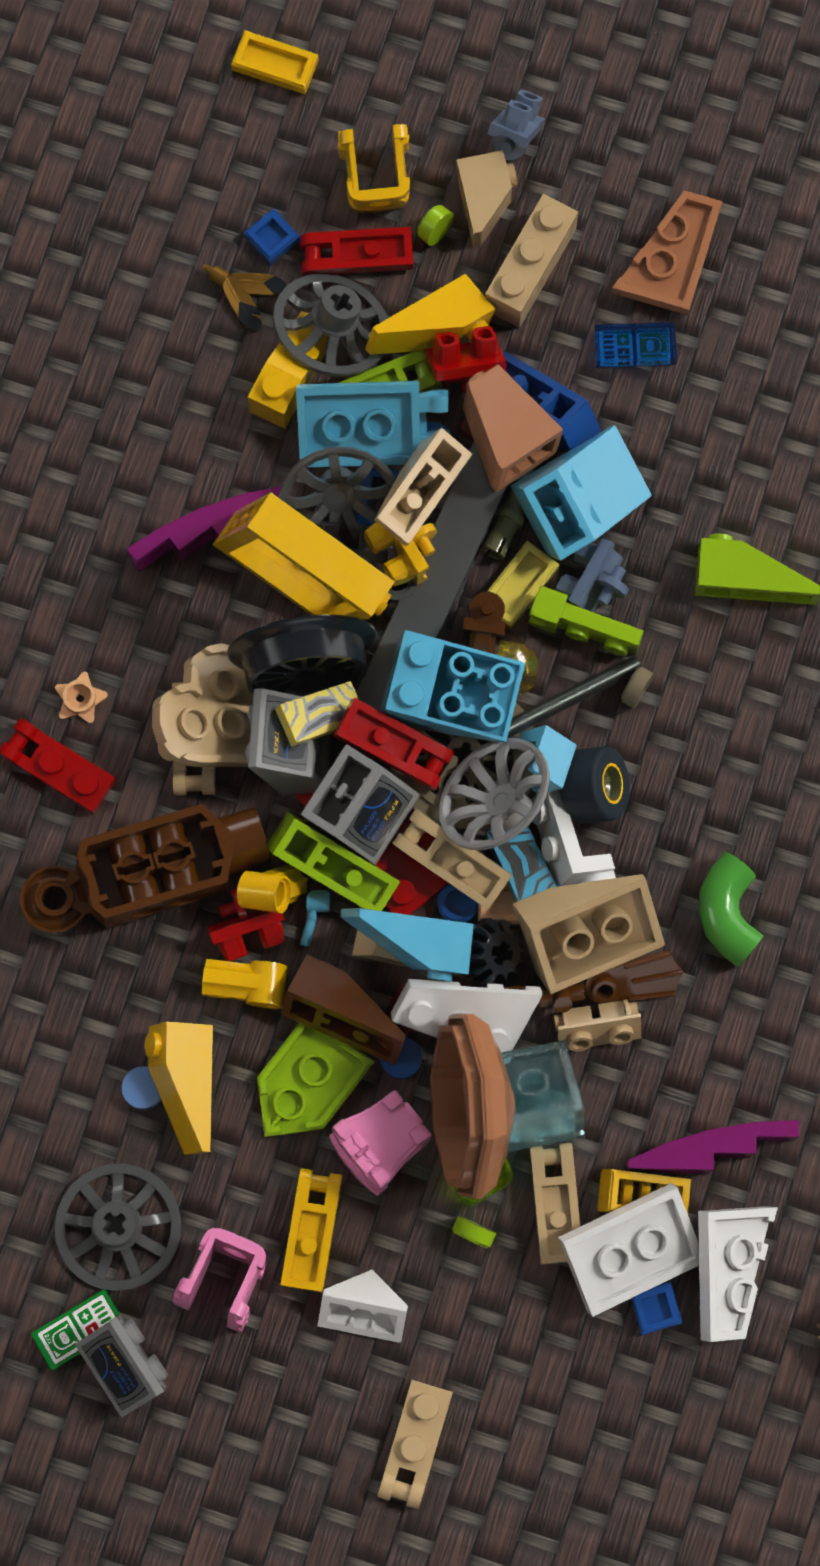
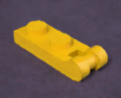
[280,1168,343,1293]

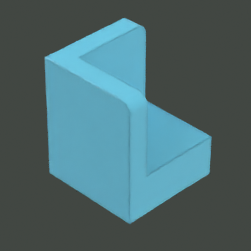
[518,725,577,793]

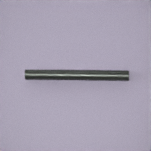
[507,656,641,738]

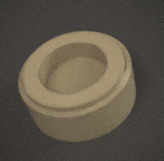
[621,666,654,709]

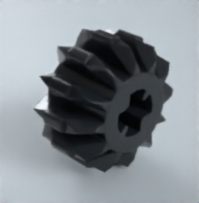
[461,918,528,988]

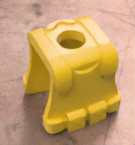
[337,124,410,213]

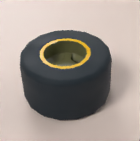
[560,746,630,823]

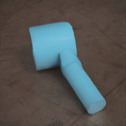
[300,890,330,947]

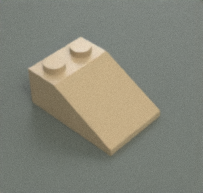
[513,874,665,994]

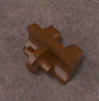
[463,591,506,654]

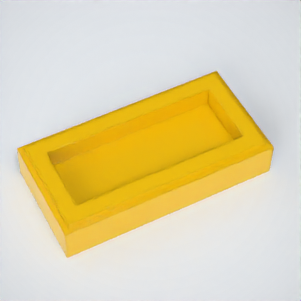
[231,30,319,95]

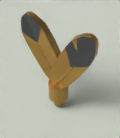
[202,264,287,332]

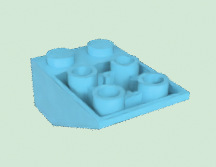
[510,425,652,561]
[380,630,525,743]

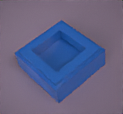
[244,208,300,266]
[630,1282,683,1336]

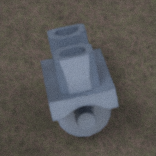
[487,89,545,160]
[555,538,629,612]

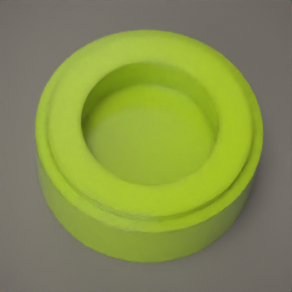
[417,205,454,246]
[452,1216,497,1248]

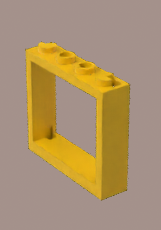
[213,492,395,620]

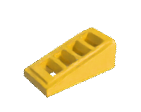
[597,1169,691,1214]

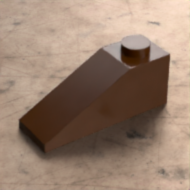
[281,954,406,1065]

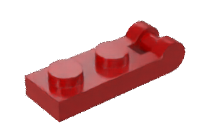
[300,226,413,277]
[333,698,454,791]
[0,718,116,815]

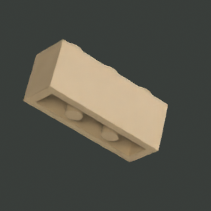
[485,194,578,328]

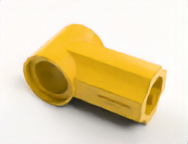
[237,865,308,913]
[202,959,288,1009]

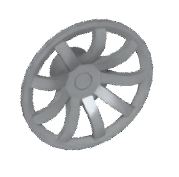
[439,738,550,850]

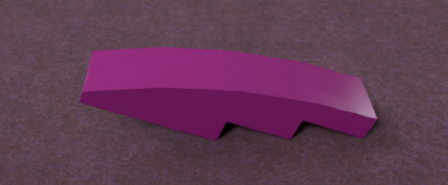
[127,486,281,572]
[626,1120,799,1173]

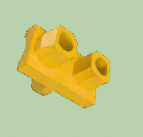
[364,522,437,587]

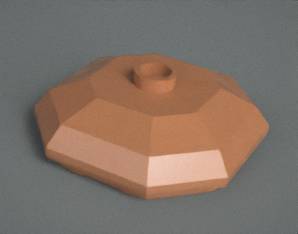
[430,1013,515,1199]

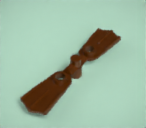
[504,950,683,1013]

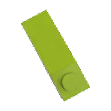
[695,533,820,605]
[267,811,400,911]

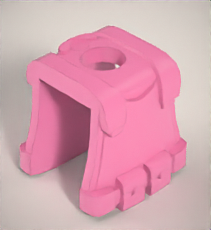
[329,1090,432,1196]
[173,1228,266,1333]

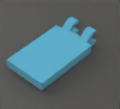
[296,381,450,467]

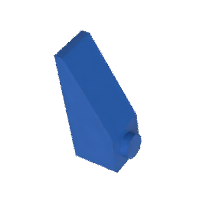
[503,351,601,452]

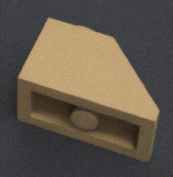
[456,150,517,248]

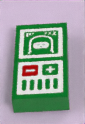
[30,1289,120,1371]

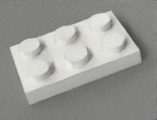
[558,1183,699,1317]

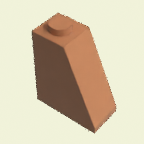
[462,364,563,493]

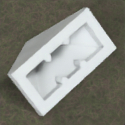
[318,1270,408,1343]

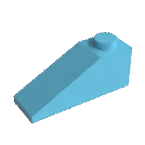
[341,908,474,981]

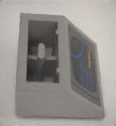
[245,688,332,796]
[301,744,421,865]
[75,1315,168,1418]

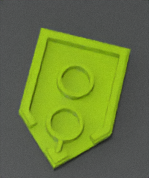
[257,1023,375,1137]

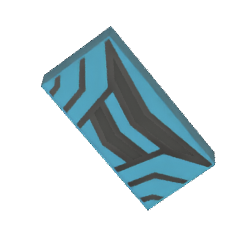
[486,826,557,902]

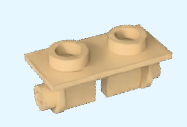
[553,999,641,1052]

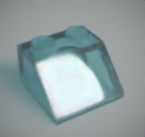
[502,1040,584,1152]

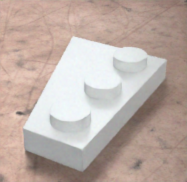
[391,979,543,1063]
[698,1206,778,1342]

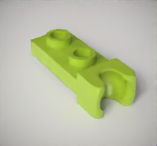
[528,586,644,656]

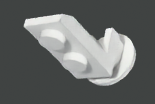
[531,790,616,887]

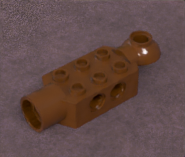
[20,804,271,933]

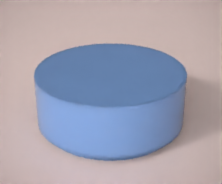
[122,1066,161,1110]

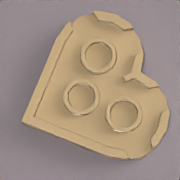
[152,643,254,767]

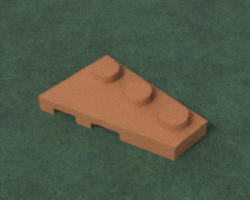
[611,190,722,315]

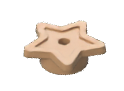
[55,672,108,723]

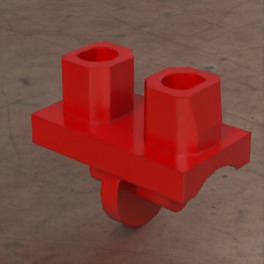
[425,326,506,393]
[207,888,285,961]

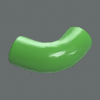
[698,852,764,968]

